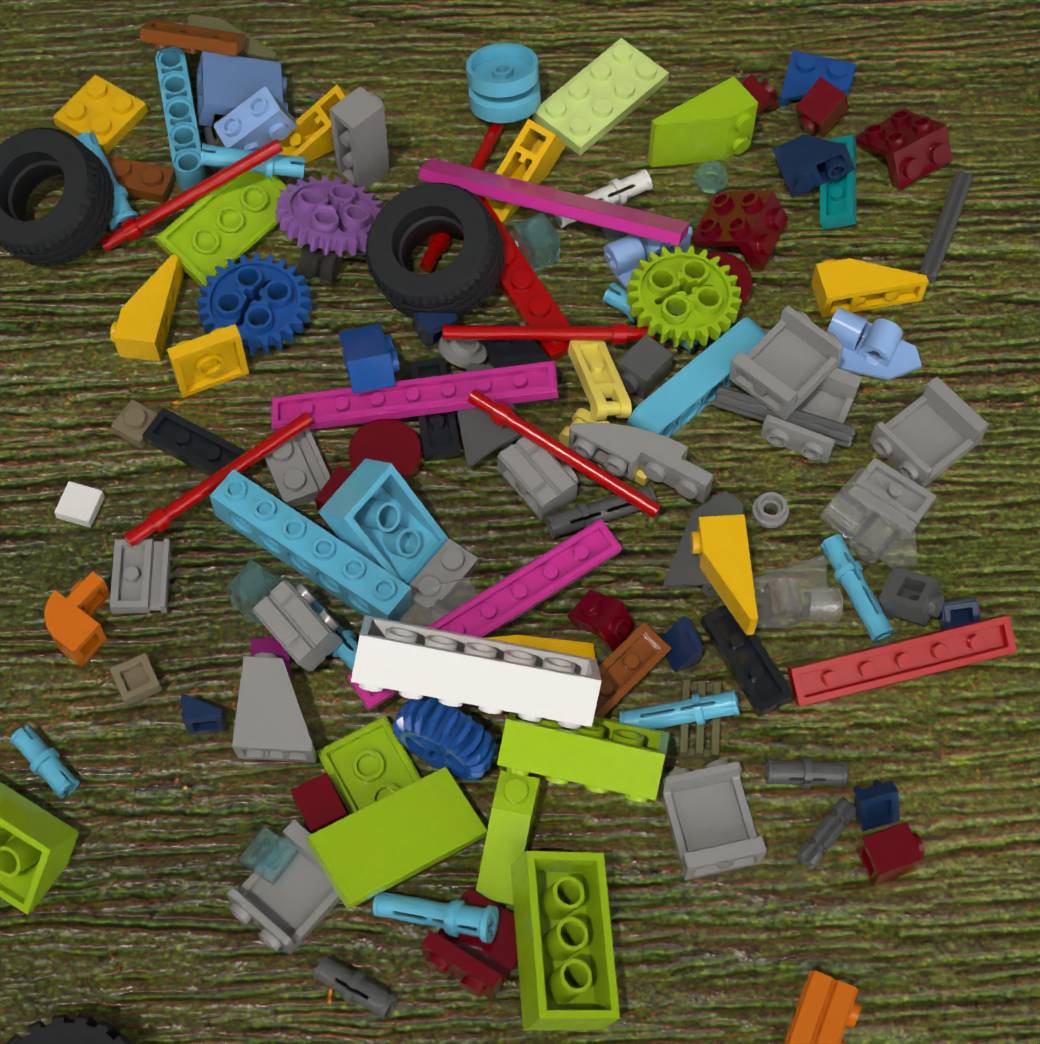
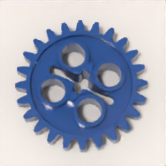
[197,253,312,357]

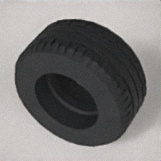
[0,127,115,267]
[366,182,505,319]

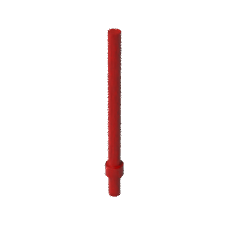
[419,122,506,272]
[100,139,284,251]
[442,323,655,344]
[467,389,661,518]
[123,412,314,547]

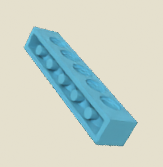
[210,469,413,622]

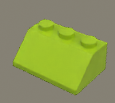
[0,782,79,915]

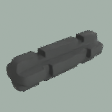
[796,798,857,869]

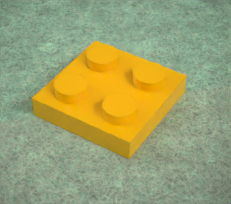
[53,74,148,154]
[167,324,249,398]

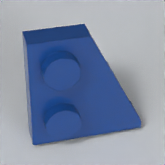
[779,50,856,107]

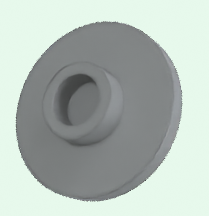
[438,337,487,369]

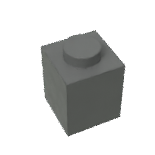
[617,334,673,400]

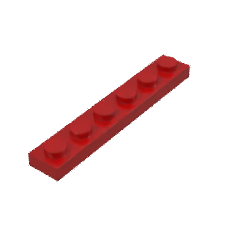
[474,194,574,361]
[787,614,1017,707]

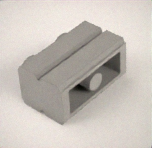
[497,437,578,521]
[253,579,343,671]

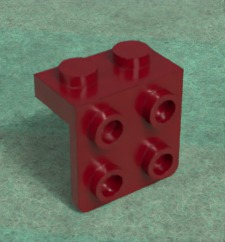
[855,110,953,189]
[692,190,789,269]
[421,889,518,1001]

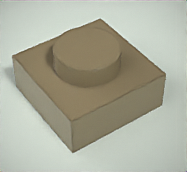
[111,399,158,449]
[110,653,162,707]

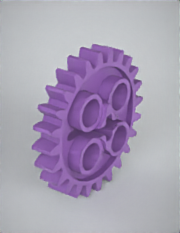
[276,175,383,257]

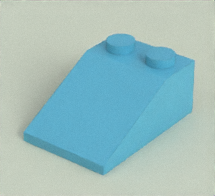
[318,458,449,585]

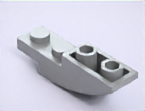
[569,423,714,503]

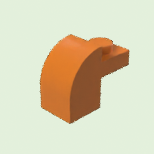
[44,571,110,667]

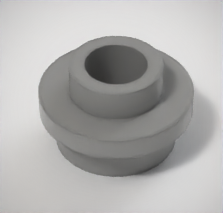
[752,492,789,528]

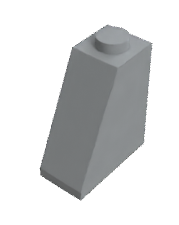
[232,652,317,763]

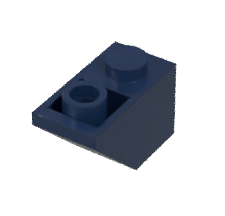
[773,135,856,197]

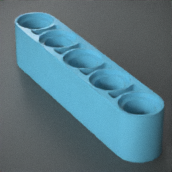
[156,46,207,191]
[628,317,767,438]

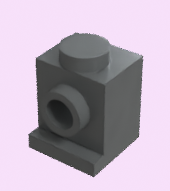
[879,567,944,626]

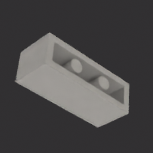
[329,86,390,189]

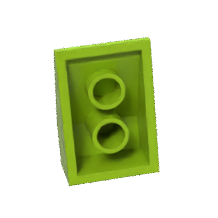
[647,76,758,168]

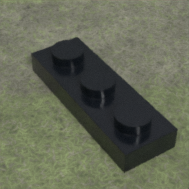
[410,357,461,461]
[142,408,253,476]
[700,605,794,717]

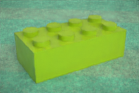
[497,712,670,802]
[511,851,620,1031]

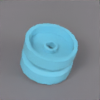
[466,43,541,123]

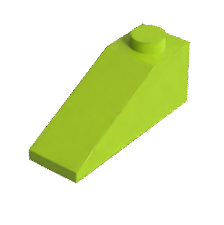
[476,770,540,908]

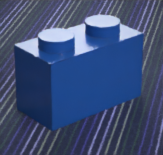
[339,324,400,394]

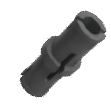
[764,757,848,789]
[313,955,398,1020]

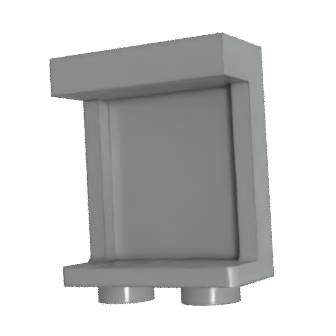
[729,305,844,420]
[760,367,862,463]
[869,376,989,487]
[660,760,767,881]
[226,820,341,955]

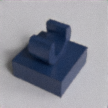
[854,780,900,832]

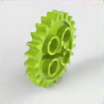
[626,245,742,349]

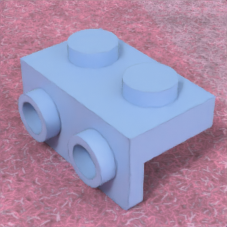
[214,86,298,151]

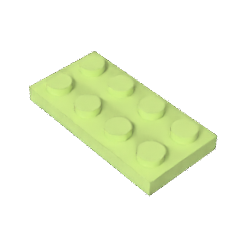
[532,38,669,156]

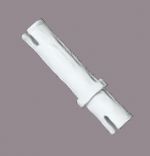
[554,169,653,228]

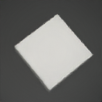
[54,481,105,528]

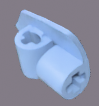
[604,226,692,290]
[827,307,922,380]

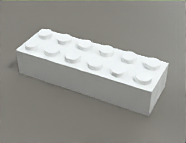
[351,615,602,729]

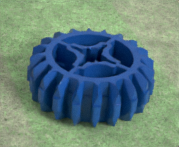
[392,696,497,781]

